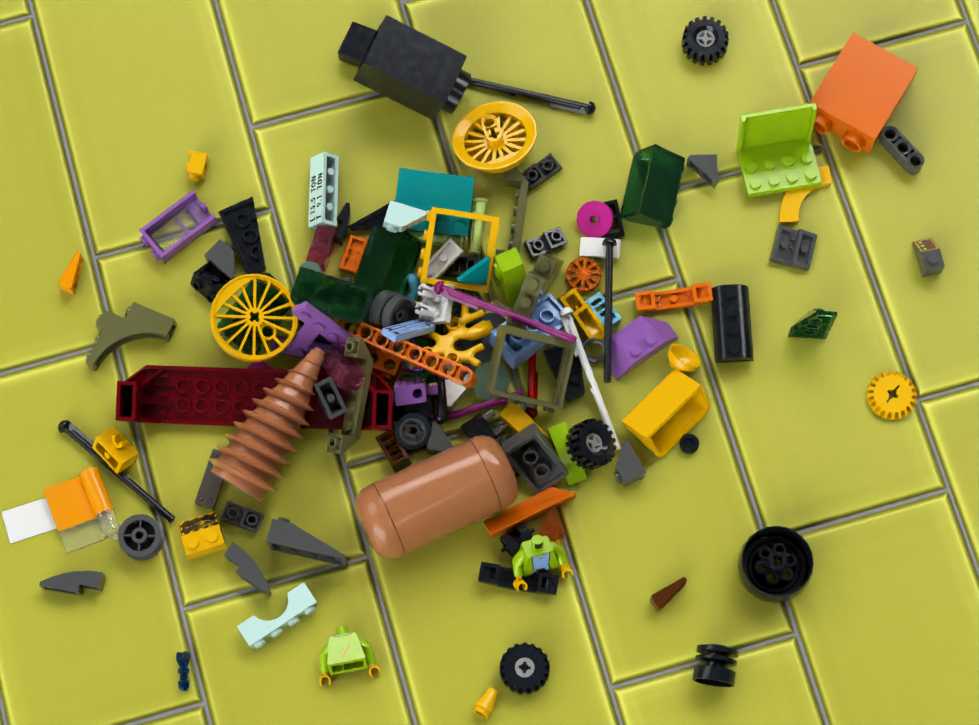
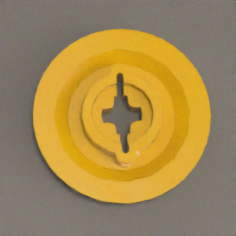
[867,371,918,420]

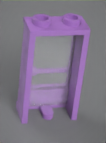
[139,190,218,264]

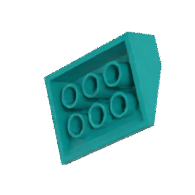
[395,168,474,237]

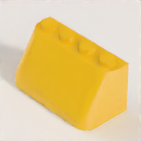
[622,368,711,457]

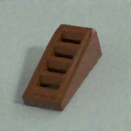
[375,430,412,473]
[650,577,687,613]

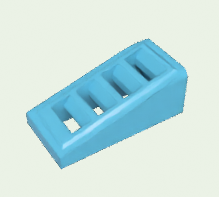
[584,292,622,328]

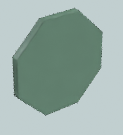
[473,361,511,400]

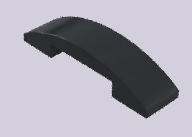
[478,562,559,595]

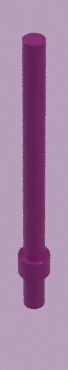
[413,390,524,431]

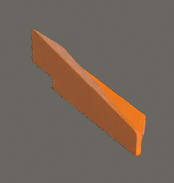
[483,487,576,539]

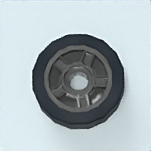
[395,411,432,449]

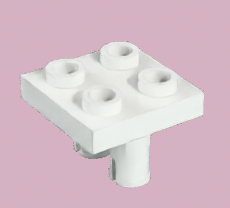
[415,284,455,325]

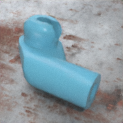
[407,273,421,301]

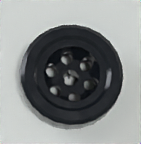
[737,526,814,603]

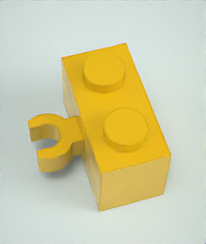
[92,426,139,474]

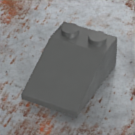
[502,422,569,494]

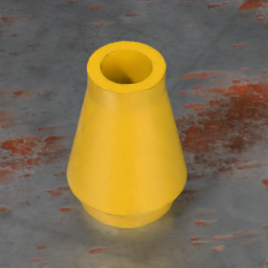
[474,687,499,719]

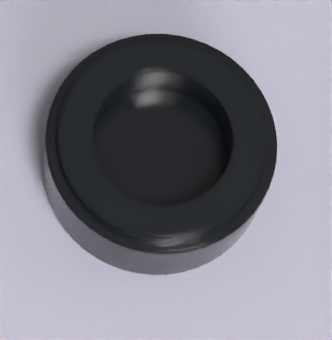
[679,434,699,454]

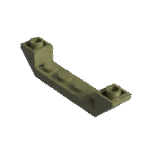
[492,167,529,267]
[326,337,373,455]

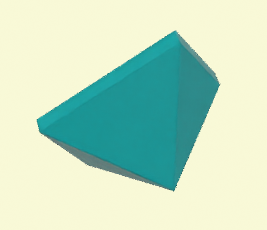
[456,255,491,285]

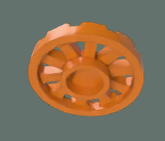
[566,257,601,292]

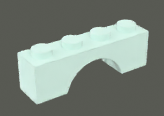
[237,582,318,649]

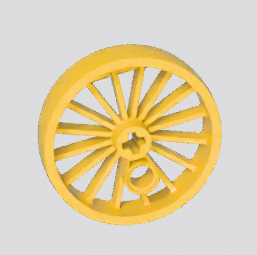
[209,274,298,362]

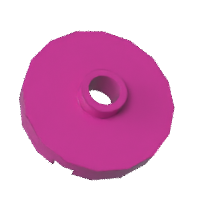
[576,201,614,238]

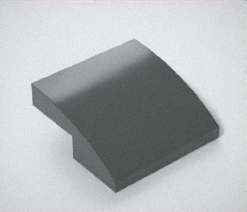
[769,225,817,270]

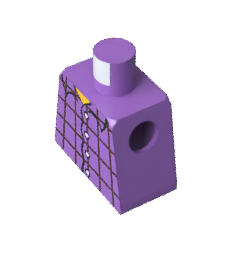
[394,377,438,406]

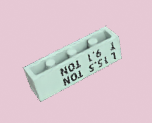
[308,152,339,232]

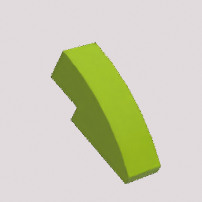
[547,421,587,486]

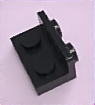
[190,262,230,303]

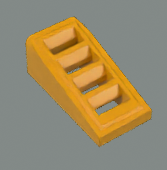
[58,251,84,295]

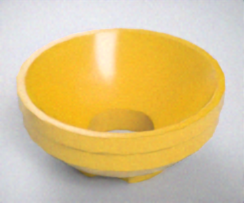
[667,344,701,373]

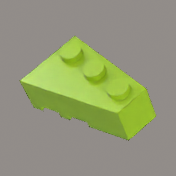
[493,247,526,307]

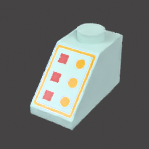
[383,200,427,233]

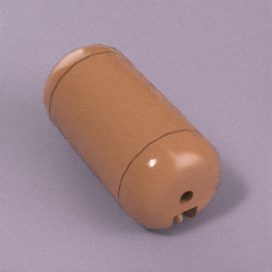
[355,435,518,560]

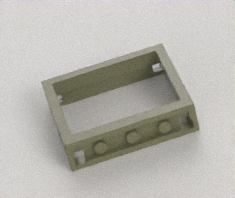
[484,325,577,413]

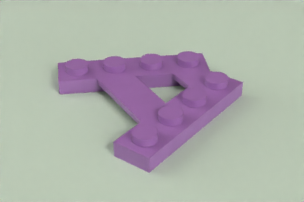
[271,301,355,365]

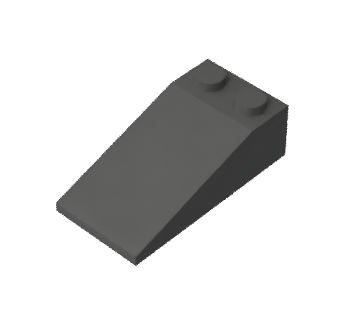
[266,517,347,567]

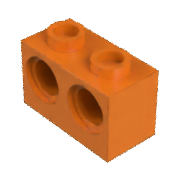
[366,345,403,381]

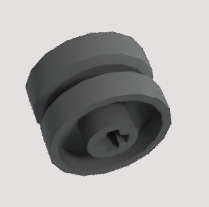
[369,290,417,330]

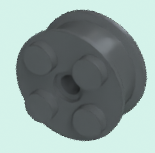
[118,514,164,560]

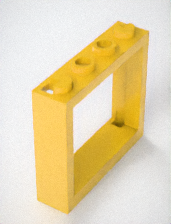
[417,207,500,293]

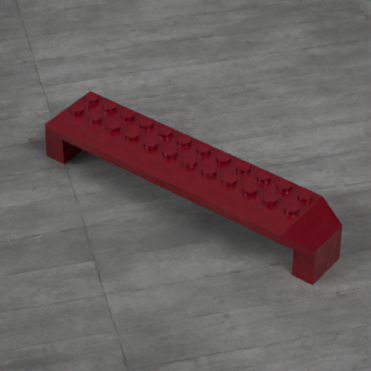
[115,365,395,431]

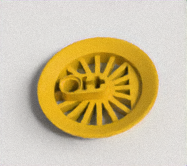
[452,101,537,174]

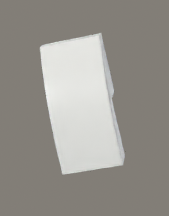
[579,237,621,259]

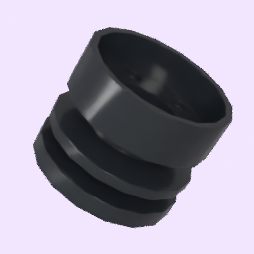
[692,644,739,687]

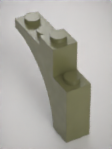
[506,253,564,330]
[86,302,177,371]

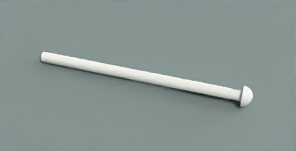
[560,307,621,451]

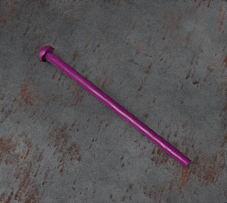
[434,281,577,344]

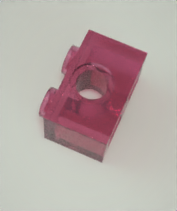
[306,225,336,272]
[322,350,366,391]

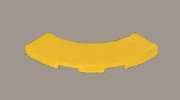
[779,166,832,224]

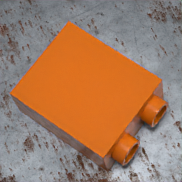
[809,33,918,153]

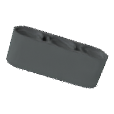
[879,126,924,175]

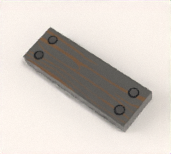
[195,449,224,510]

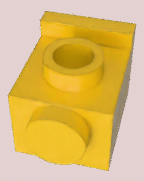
[186,150,210,182]

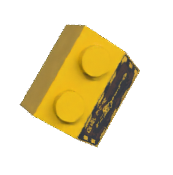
[179,511,227,560]

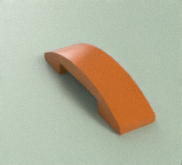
[635,282,713,312]

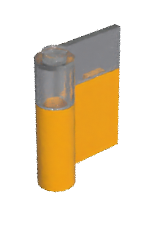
[43,467,121,554]

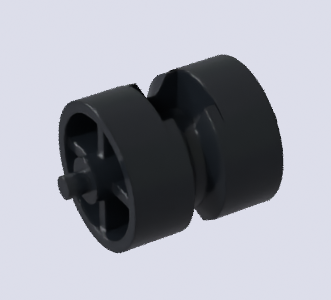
[499,522,535,558]

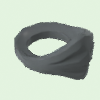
[582,338,604,363]

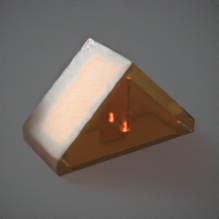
[539,506,566,541]

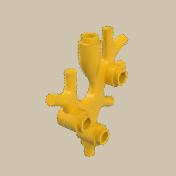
[409,304,494,372]

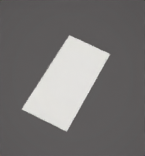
[2,498,57,544]

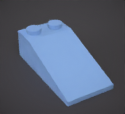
[489,293,574,369]

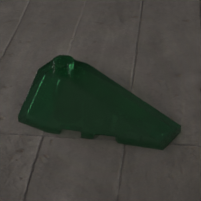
[788,309,837,339]

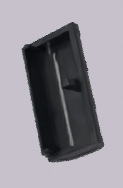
[711,284,754,363]

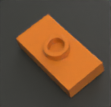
[338,235,369,276]

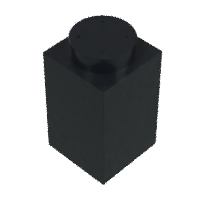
[353,15,471,120]

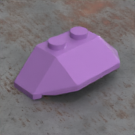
[611,316,678,380]

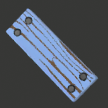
[381,318,435,342]

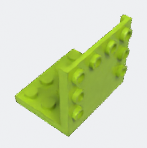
[736,103,822,198]

